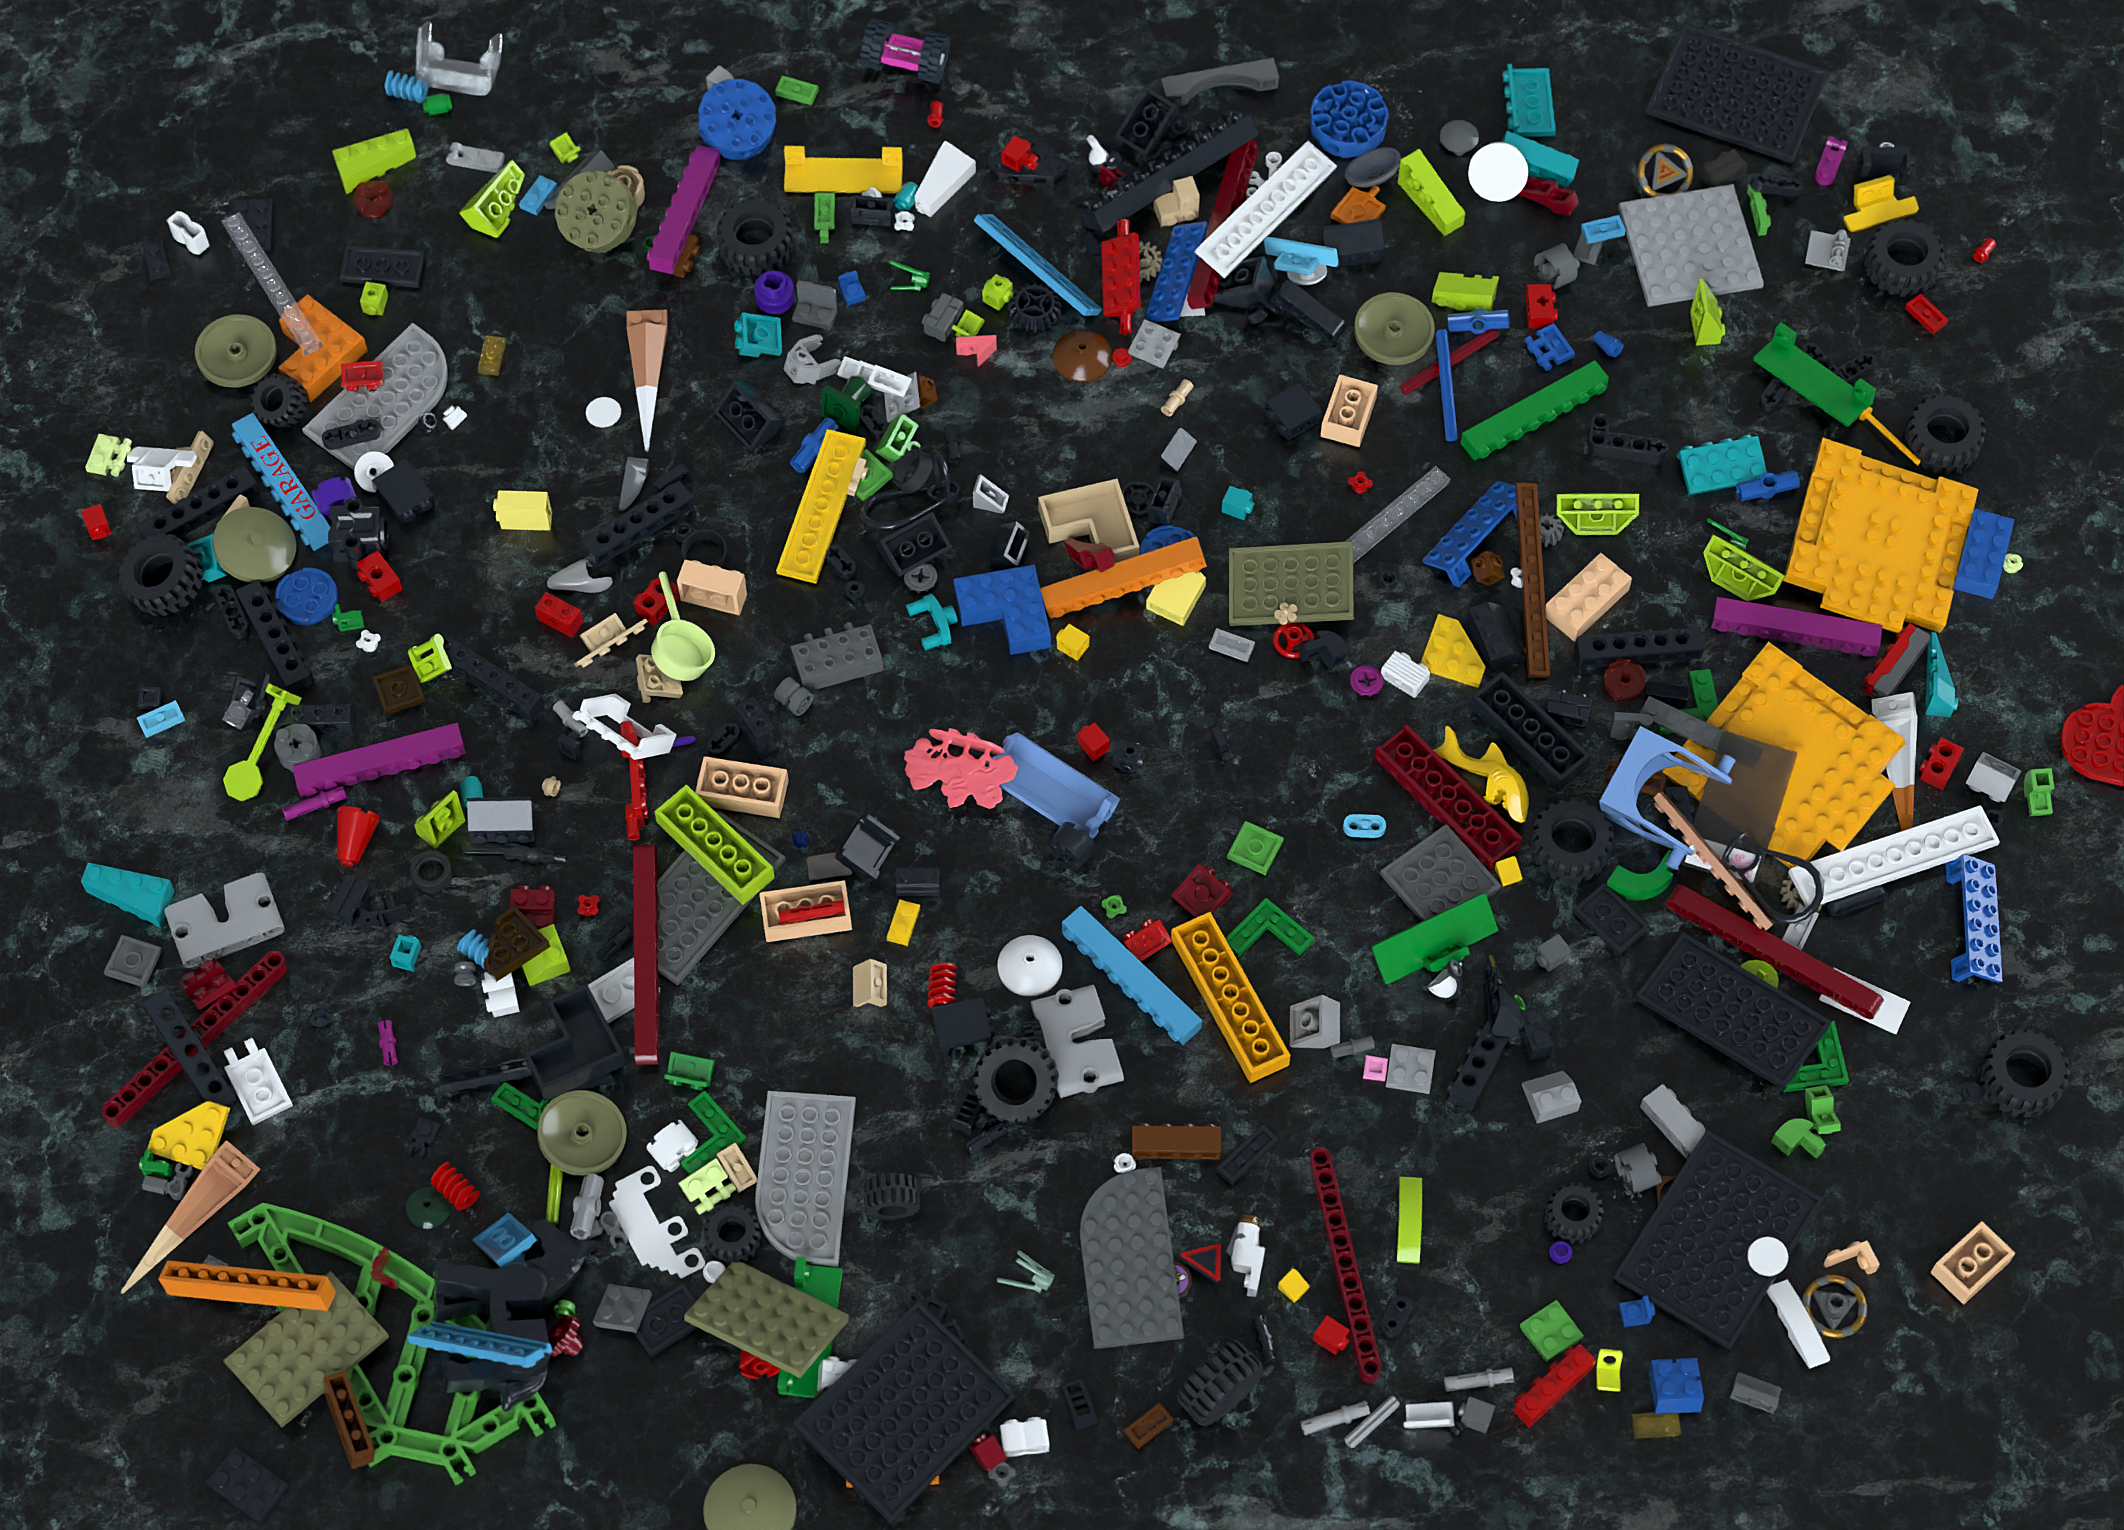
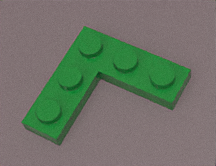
[1657,669,1718,735]
[1225,898,1314,957]
[1782,1021,1849,1093]
[491,1082,554,1130]
[680,1091,747,1175]

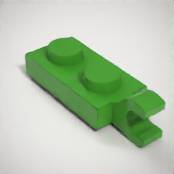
[1747,184,1771,236]
[814,193,835,243]

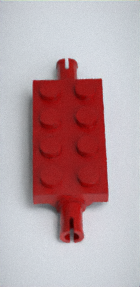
[1102,219,1141,335]
[620,721,649,840]

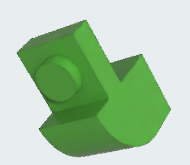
[2024,768,2054,816]
[1805,1085,1841,1134]
[1771,1119,1826,1159]

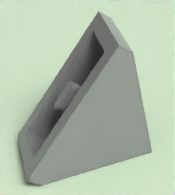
[973,475,1009,513]

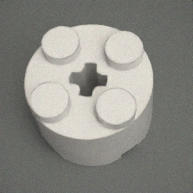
[647,1120,698,1172]

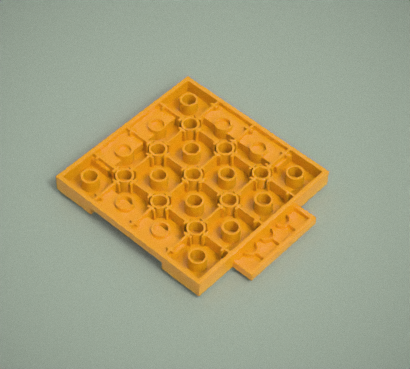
[1783,438,1978,633]
[1662,642,1905,868]

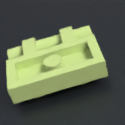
[85,434,132,477]
[678,1158,736,1215]

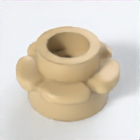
[542,776,561,797]

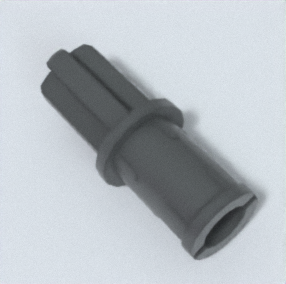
[1330,1036,1375,1058]

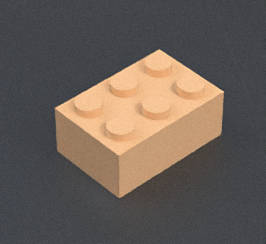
[1321,375,1378,447]
[677,560,747,615]
[1931,1222,2015,1305]

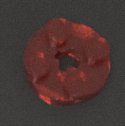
[353,181,393,217]
[1603,659,1646,700]

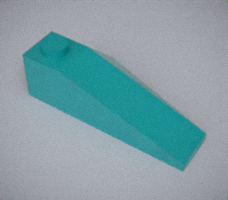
[1925,632,1958,718]

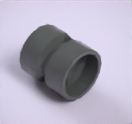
[774,677,814,716]

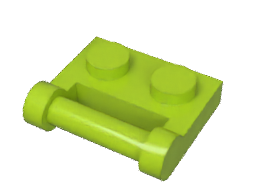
[408,634,452,684]

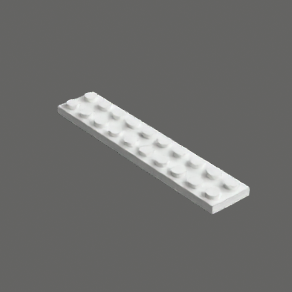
[1195,141,1337,278]
[1789,805,2000,908]

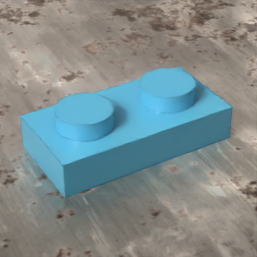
[137,700,185,738]

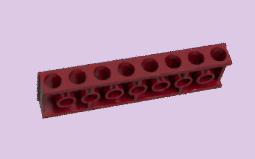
[1374,724,1522,872]

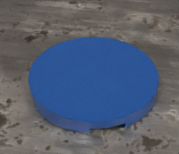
[1140,525,1201,555]
[275,568,338,625]

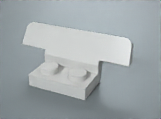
[127,447,197,491]

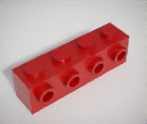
[1513,1344,1596,1428]

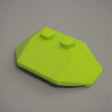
[1557,493,1639,535]
[1703,535,1785,602]

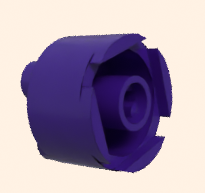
[312,477,357,523]

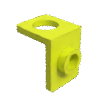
[1596,1349,1622,1391]

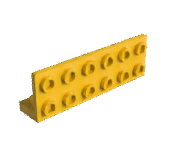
[784,146,903,194]

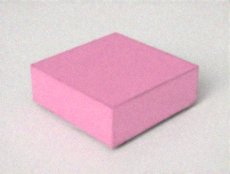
[1363,1055,1388,1081]

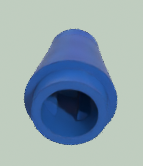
[1593,331,1624,357]

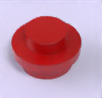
[1112,348,1132,367]

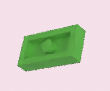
[775,76,819,105]

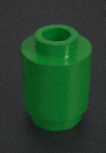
[422,93,452,116]

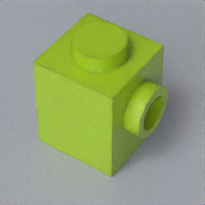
[360,282,388,315]

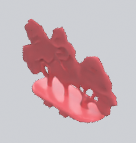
[904,728,1018,809]

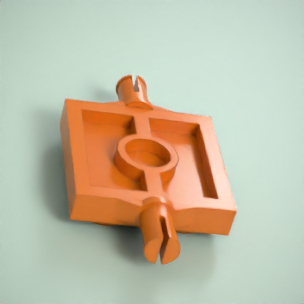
[1331,186,1386,224]

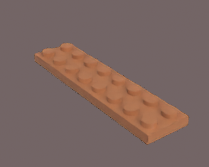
[1653,791,1775,930]

